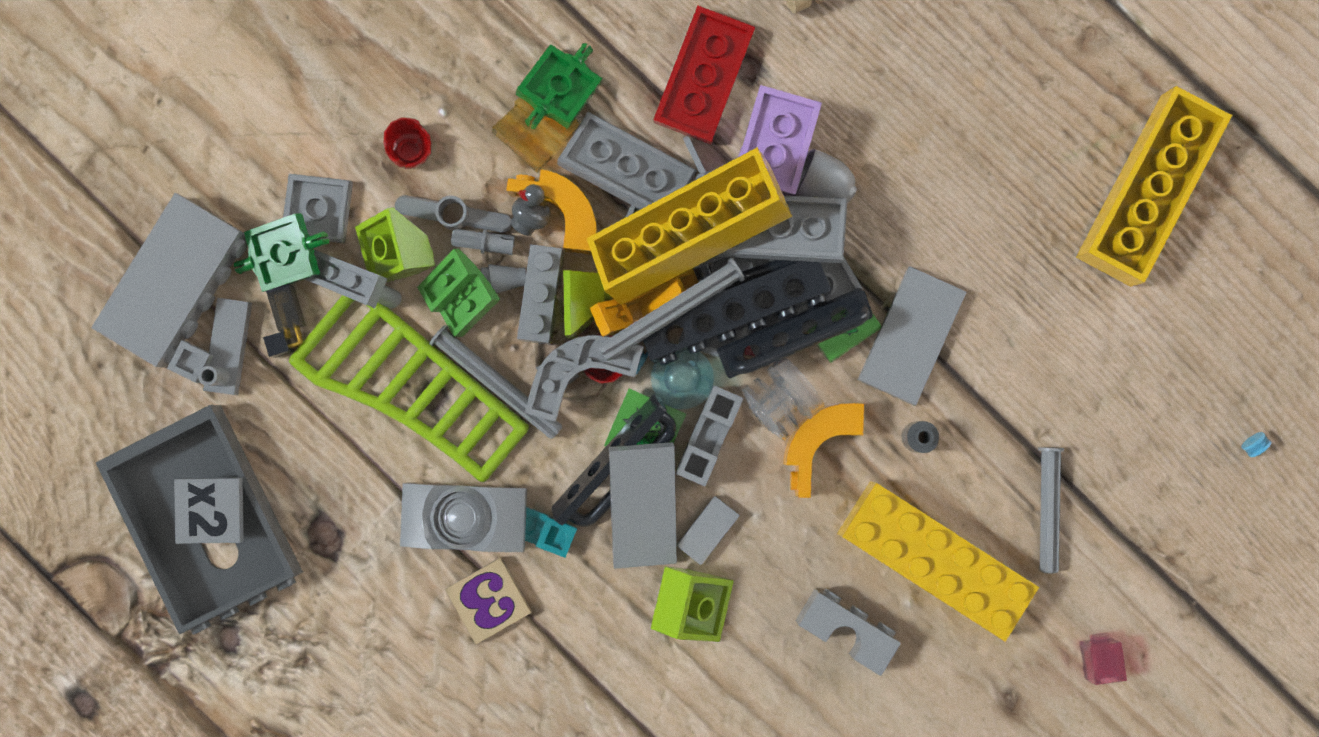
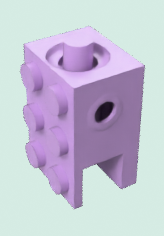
[738,85,822,196]

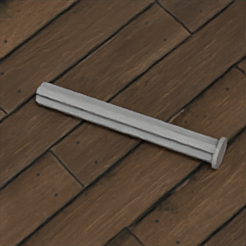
[598,258,745,361]
[429,325,562,439]

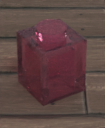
[1079,633,1127,685]

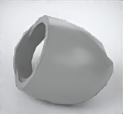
[795,149,857,203]

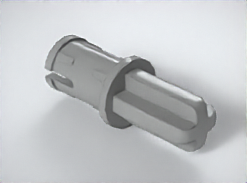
[451,229,515,255]

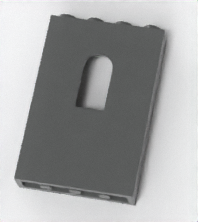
[95,405,303,635]

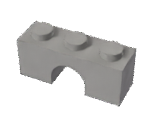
[517,244,564,345]
[675,385,744,486]
[795,588,901,676]

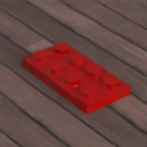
[653,5,755,145]

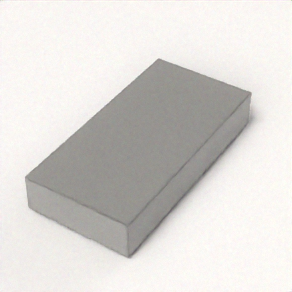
[676,496,740,565]

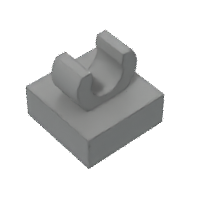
[167,340,214,383]

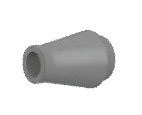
[481,264,526,293]

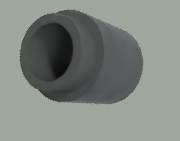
[901,421,939,453]

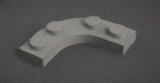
[524,335,643,422]

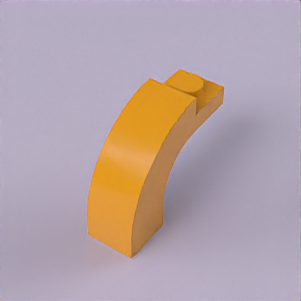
[506,169,598,255]
[590,269,699,337]
[783,403,864,498]

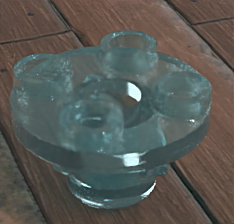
[651,350,714,409]

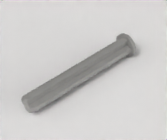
[1038,447,1064,574]

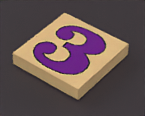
[445,557,532,644]

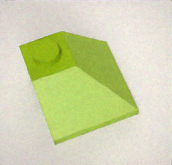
[355,207,435,283]
[563,270,611,340]

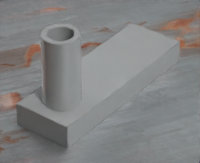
[305,250,401,309]
[198,298,252,395]

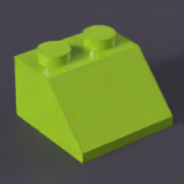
[650,566,734,642]

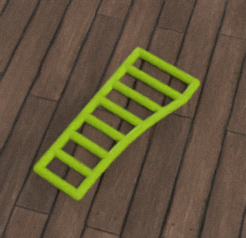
[289,295,529,482]

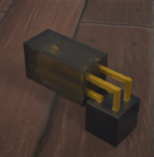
[263,284,306,358]

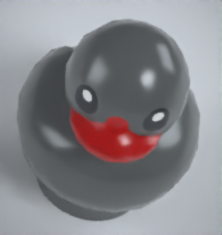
[511,184,551,236]

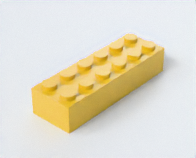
[1076,86,1232,287]
[587,147,792,305]
[837,481,1039,642]

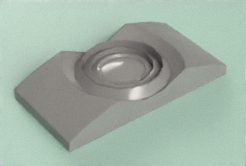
[400,483,527,552]

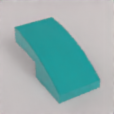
[525,506,577,558]

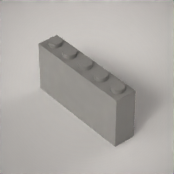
[91,193,247,368]

